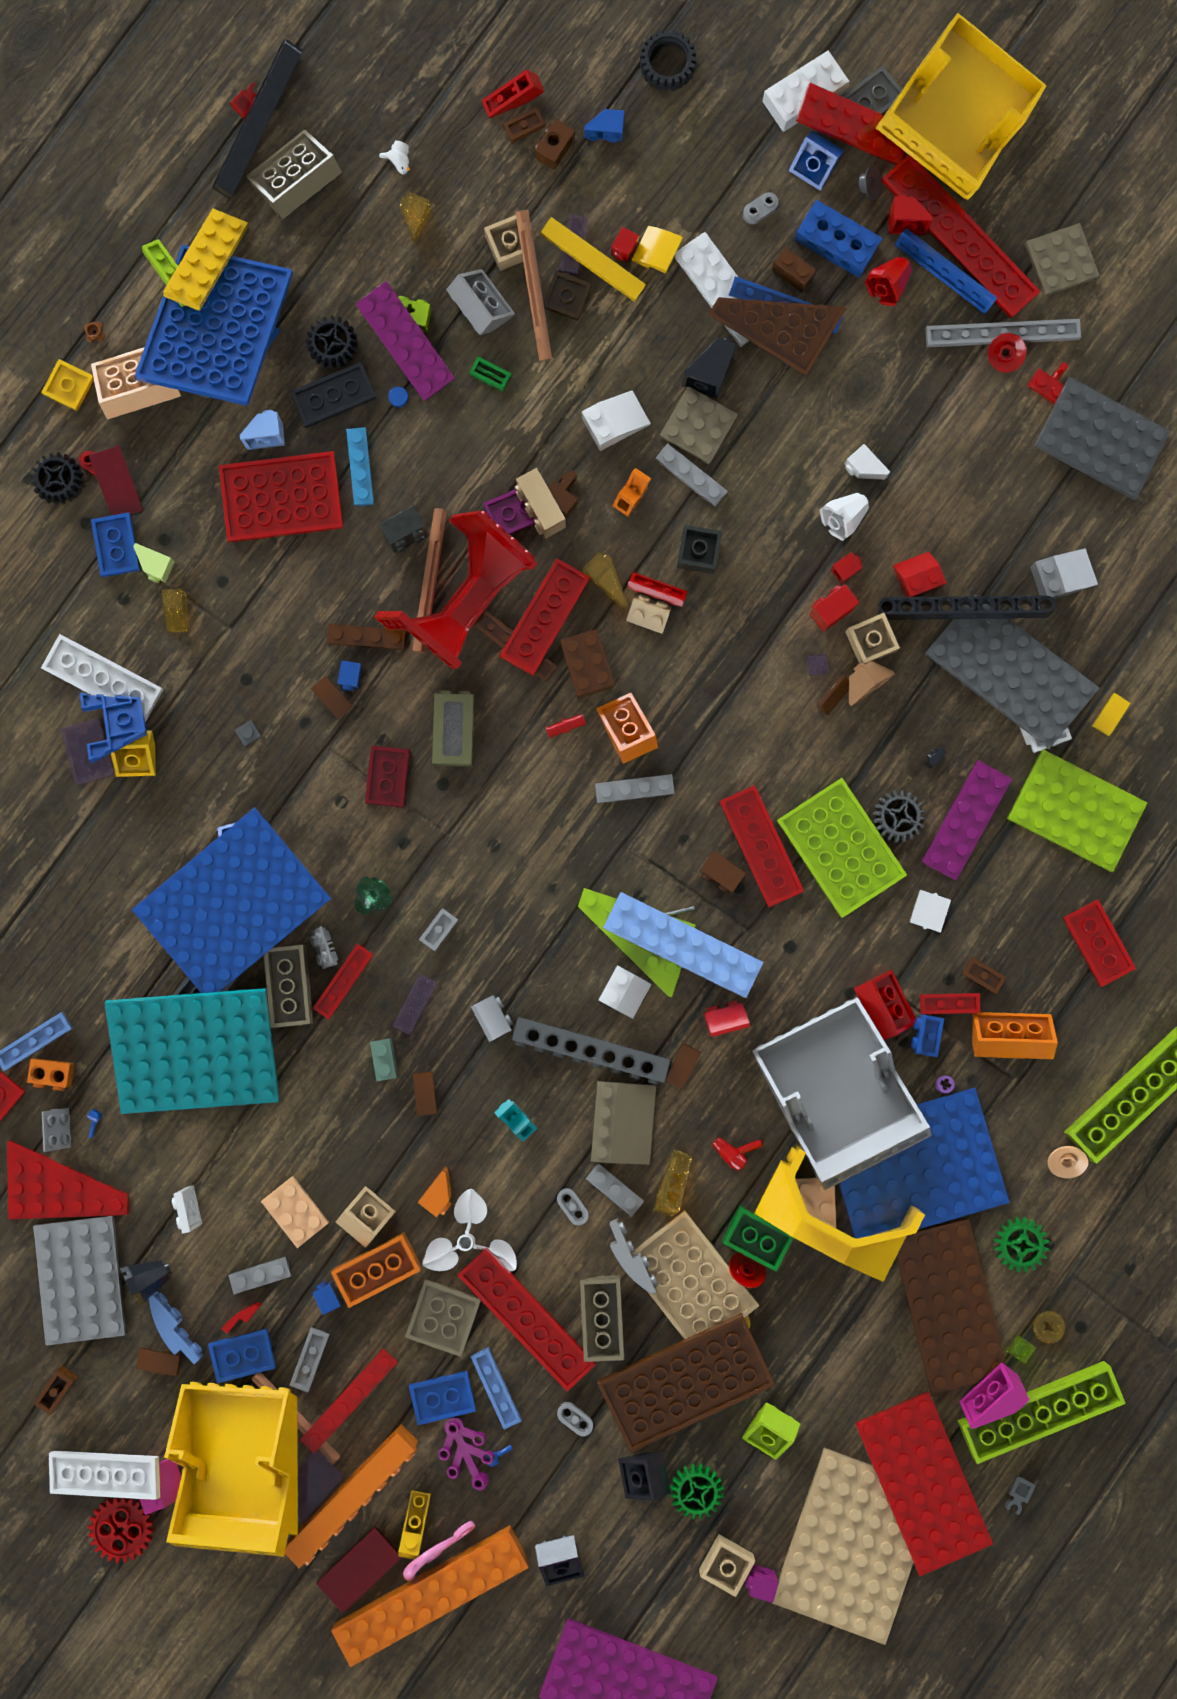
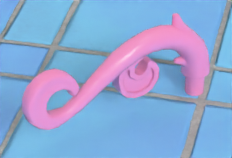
[403,1521,475,1581]

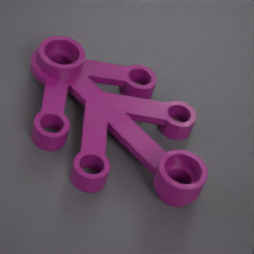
[438,1417,495,1491]

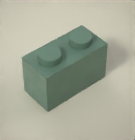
[370,1038,398,1081]

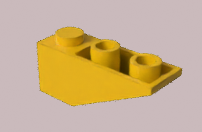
[398,1490,431,1560]

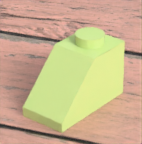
[134,543,175,583]

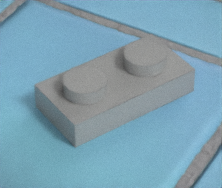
[419,908,458,951]

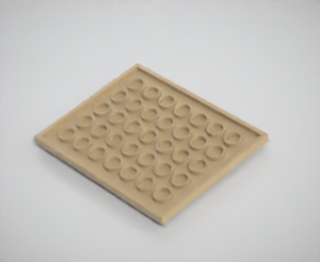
[772,1448,913,1645]

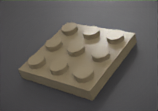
[1025,223,1100,297]
[659,386,738,465]
[405,1279,481,1357]

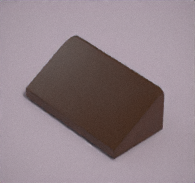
[817,674,849,715]

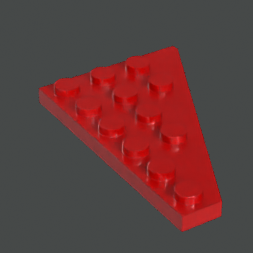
[7,1141,129,1219]

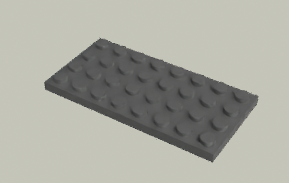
[925,595,1100,749]

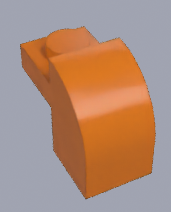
[613,468,652,516]

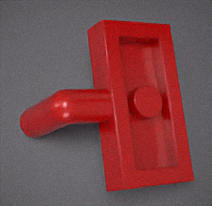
[1027,362,1068,405]

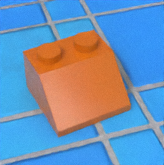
[418,1167,452,1217]

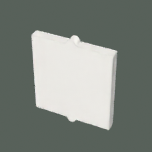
[910,890,951,932]

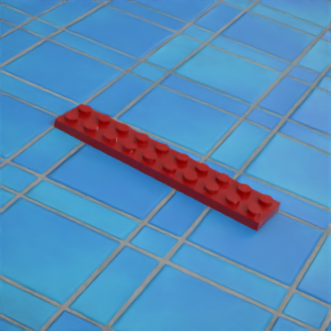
[881,155,1041,319]

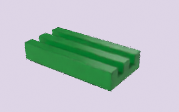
[469,357,512,392]

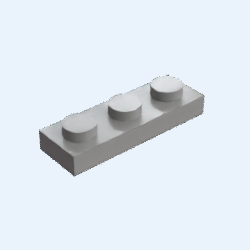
[586,1163,644,1217]
[228,1256,292,1294]
[289,1327,330,1392]

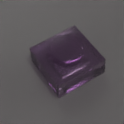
[807,654,829,676]

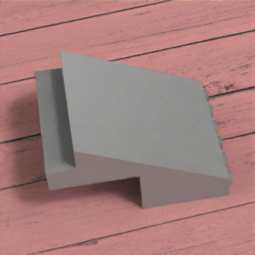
[752,997,932,1190]

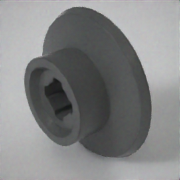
[859,164,881,201]

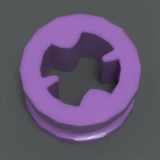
[935,1076,955,1094]

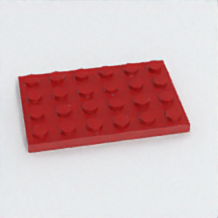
[219,451,343,543]

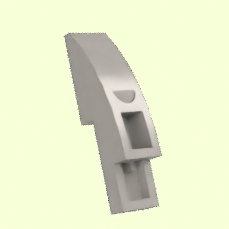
[610,1218,658,1294]

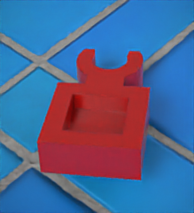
[229,82,257,119]

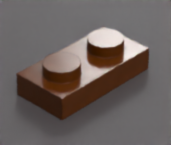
[503,107,546,143]
[962,957,1007,994]

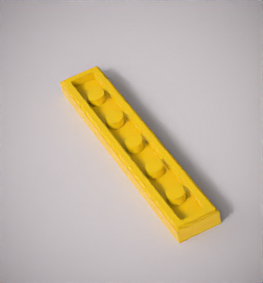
[540,217,646,302]

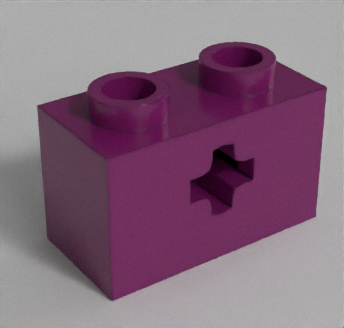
[744,1564,779,1603]

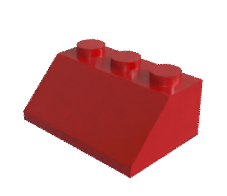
[854,969,916,1040]

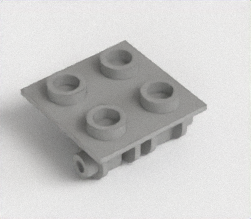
[310,926,338,970]
[42,1108,71,1152]

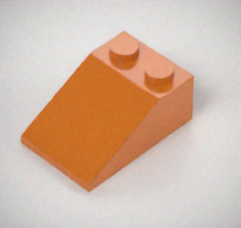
[596,693,658,764]

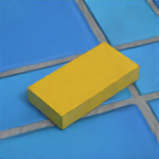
[1092,693,1131,736]

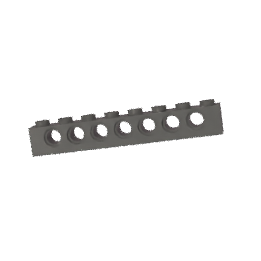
[512,1017,670,1085]

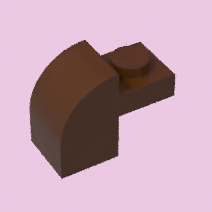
[549,470,578,519]

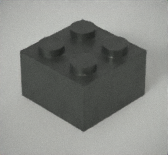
[379,506,428,553]
[676,525,722,574]

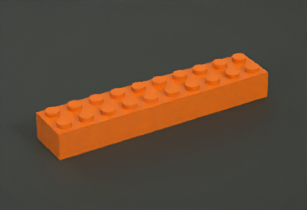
[331,1525,529,1667]

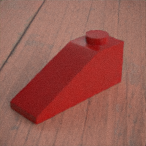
[481,69,545,118]

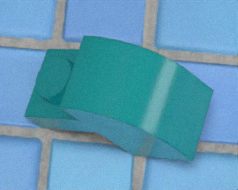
[494,1099,538,1142]

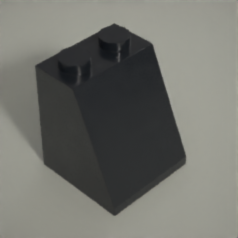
[682,338,736,399]

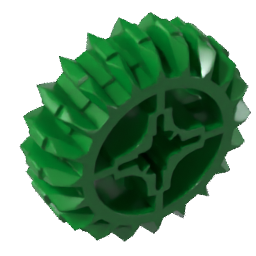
[670,1463,724,1520]

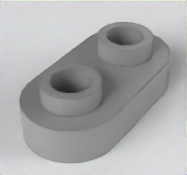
[743,193,778,224]
[557,1188,588,1225]
[557,1402,593,1436]

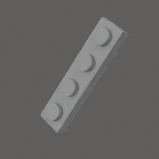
[655,443,727,507]
[595,774,675,804]

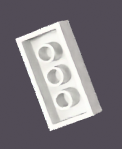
[762,51,849,132]

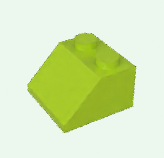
[742,1402,800,1460]

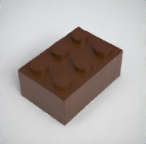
[560,629,615,699]

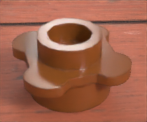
[84,322,105,343]

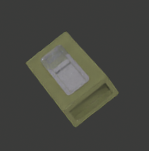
[432,690,475,767]

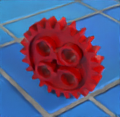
[88,1497,155,1563]

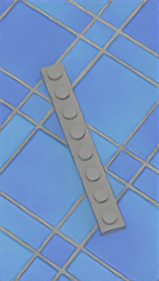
[925,319,1081,347]

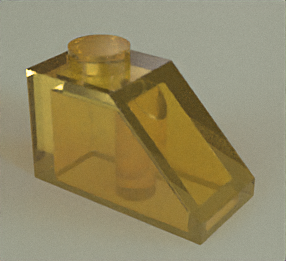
[400,192,431,242]
[162,589,188,632]

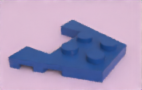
[80,693,147,763]

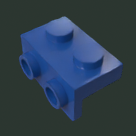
[911,1014,944,1057]

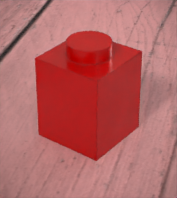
[611,226,639,262]
[831,552,863,585]

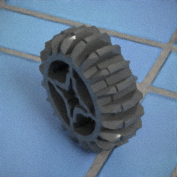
[873,790,926,843]

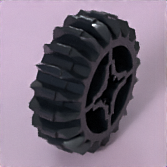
[306,316,358,369]
[30,452,84,505]

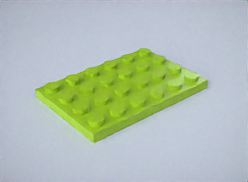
[1007,750,1147,872]
[777,778,907,918]

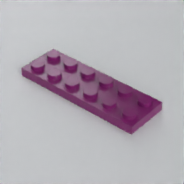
[356,281,456,401]
[921,760,1012,881]

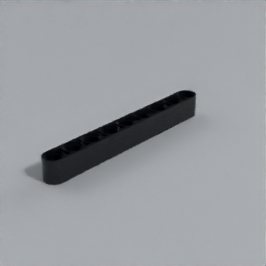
[212,38,302,199]
[878,595,1056,620]

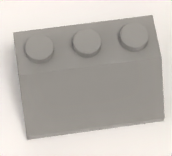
[446,269,515,335]

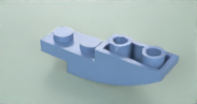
[149,1291,204,1364]

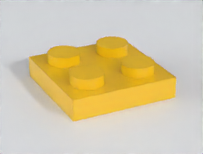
[41,359,94,412]

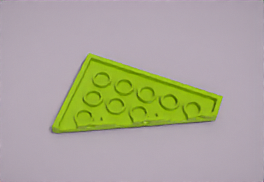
[578,888,695,997]

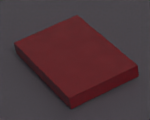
[365,746,410,808]

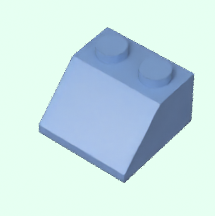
[240,410,285,450]

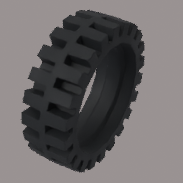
[640,29,696,91]

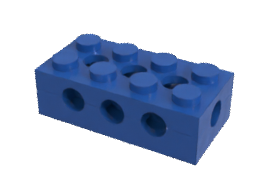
[794,200,882,278]

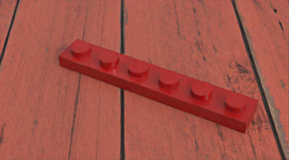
[300,1348,398,1454]

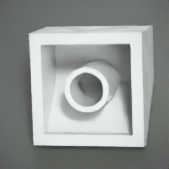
[599,965,651,1019]

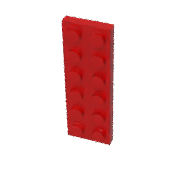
[796,82,905,165]
[499,558,590,676]
[719,785,804,908]

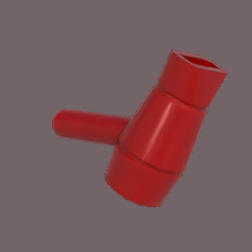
[712,1137,763,1171]

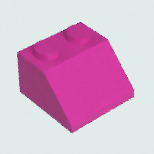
[140,1459,182,1515]

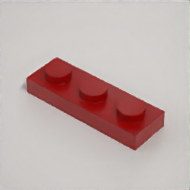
[627,572,688,607]
[920,993,981,1014]

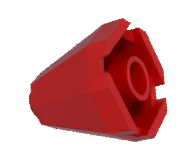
[864,257,912,306]

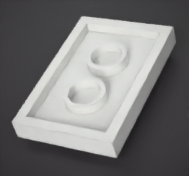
[172,1185,202,1234]

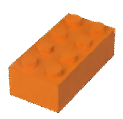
[331,1232,422,1308]

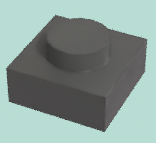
[235,720,262,747]

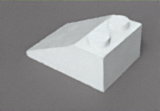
[582,391,651,451]

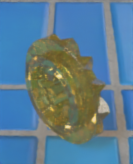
[1033,1311,1065,1343]

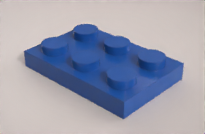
[91,512,140,577]
[208,1328,277,1383]
[409,1371,476,1425]

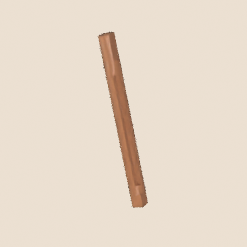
[516,210,552,361]
[413,508,447,653]

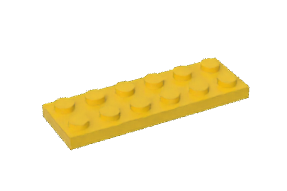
[163,208,248,311]

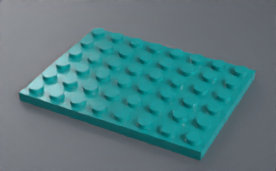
[105,988,279,1114]

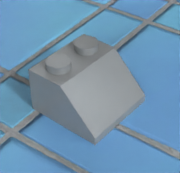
[471,995,513,1042]

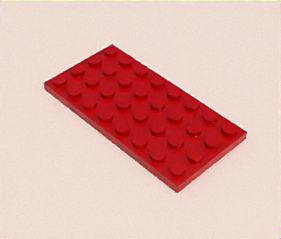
[855,1391,993,1576]

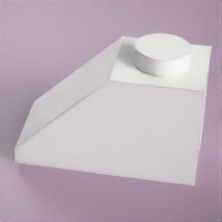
[845,444,890,480]

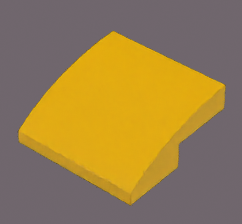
[632,226,683,273]

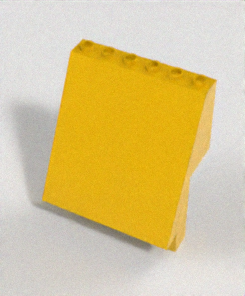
[876,13,1047,200]
[164,1382,298,1557]

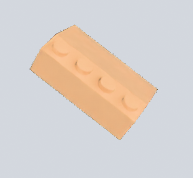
[91,347,181,419]

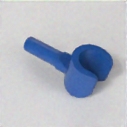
[87,1109,102,1138]
[487,1445,513,1467]

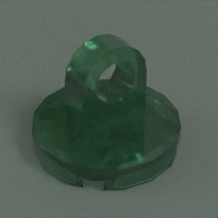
[355,876,393,914]

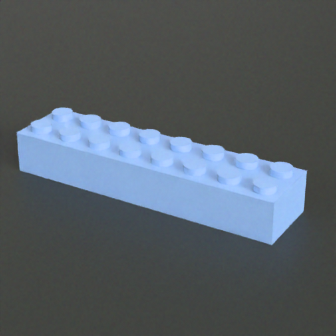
[603,892,763,998]

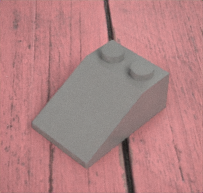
[1030,548,1098,599]

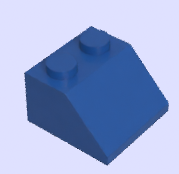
[788,131,845,191]

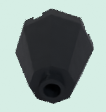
[120,1260,172,1306]

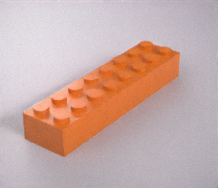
[285,1424,418,1569]

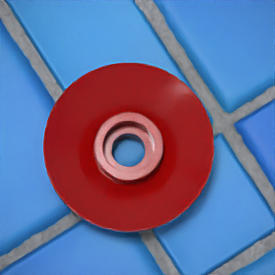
[988,333,1026,373]
[729,1252,766,1288]

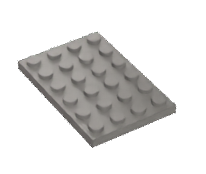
[33,1215,127,1345]

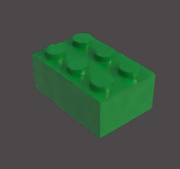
[722,1205,794,1272]

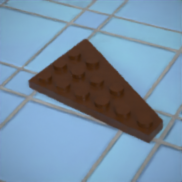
[708,297,846,376]

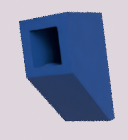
[584,109,624,142]

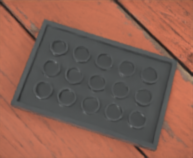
[1034,377,1170,500]

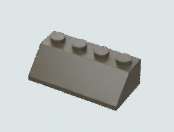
[580,1275,625,1362]

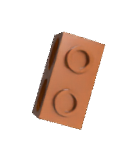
[27,1058,75,1091]

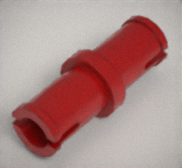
[545,713,586,738]

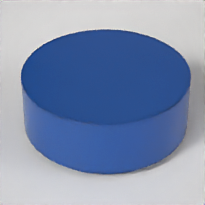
[388,387,408,408]

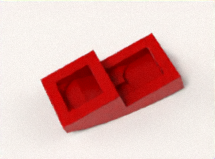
[221,1302,262,1334]

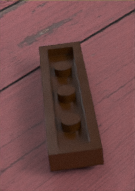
[327,624,406,650]

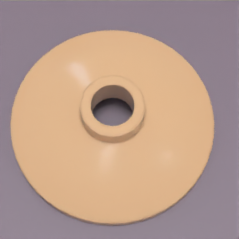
[1048,1146,1088,1178]

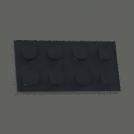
[290,362,377,428]

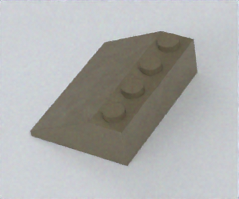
[246,130,342,219]
[591,1080,656,1165]

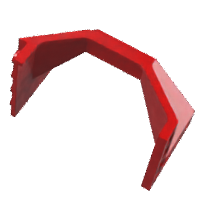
[374,511,538,669]

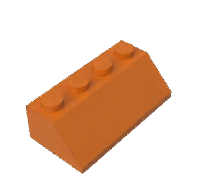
[972,1012,1058,1059]

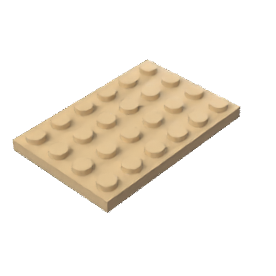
[633,1210,759,1339]

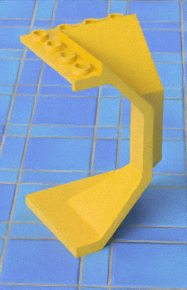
[754,1145,925,1282]

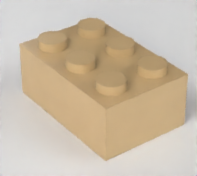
[515,468,566,539]

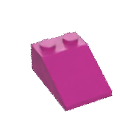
[959,1363,1030,1429]

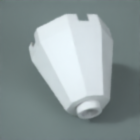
[819,493,869,541]

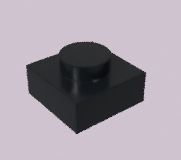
[925,747,947,768]

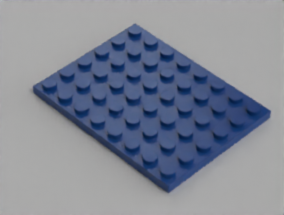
[134,245,293,406]
[132,807,332,993]
[839,1088,1010,1238]

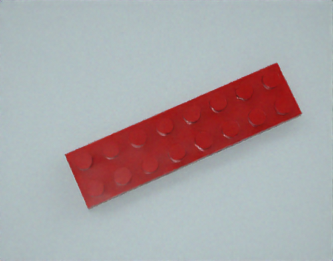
[457,1247,596,1391]

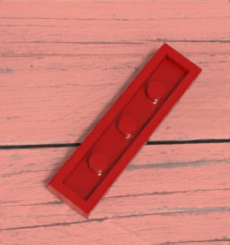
[312,943,374,1020]

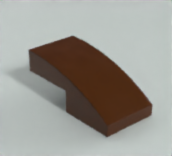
[311,676,352,719]
[665,1043,701,1090]
[413,1072,437,1116]
[136,1347,182,1376]

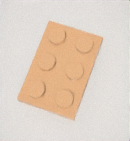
[261,1176,329,1248]
[795,1178,836,1228]

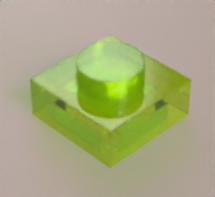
[1007,1335,1036,1364]

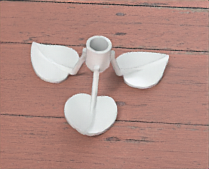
[422,1189,517,1271]

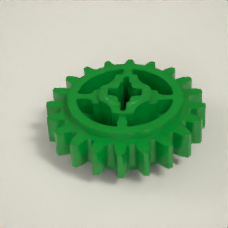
[993,1217,1049,1273]

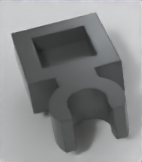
[1005,1475,1036,1515]

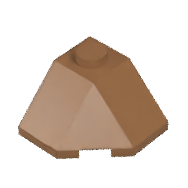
[849,661,895,706]

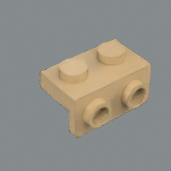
[626,594,672,634]

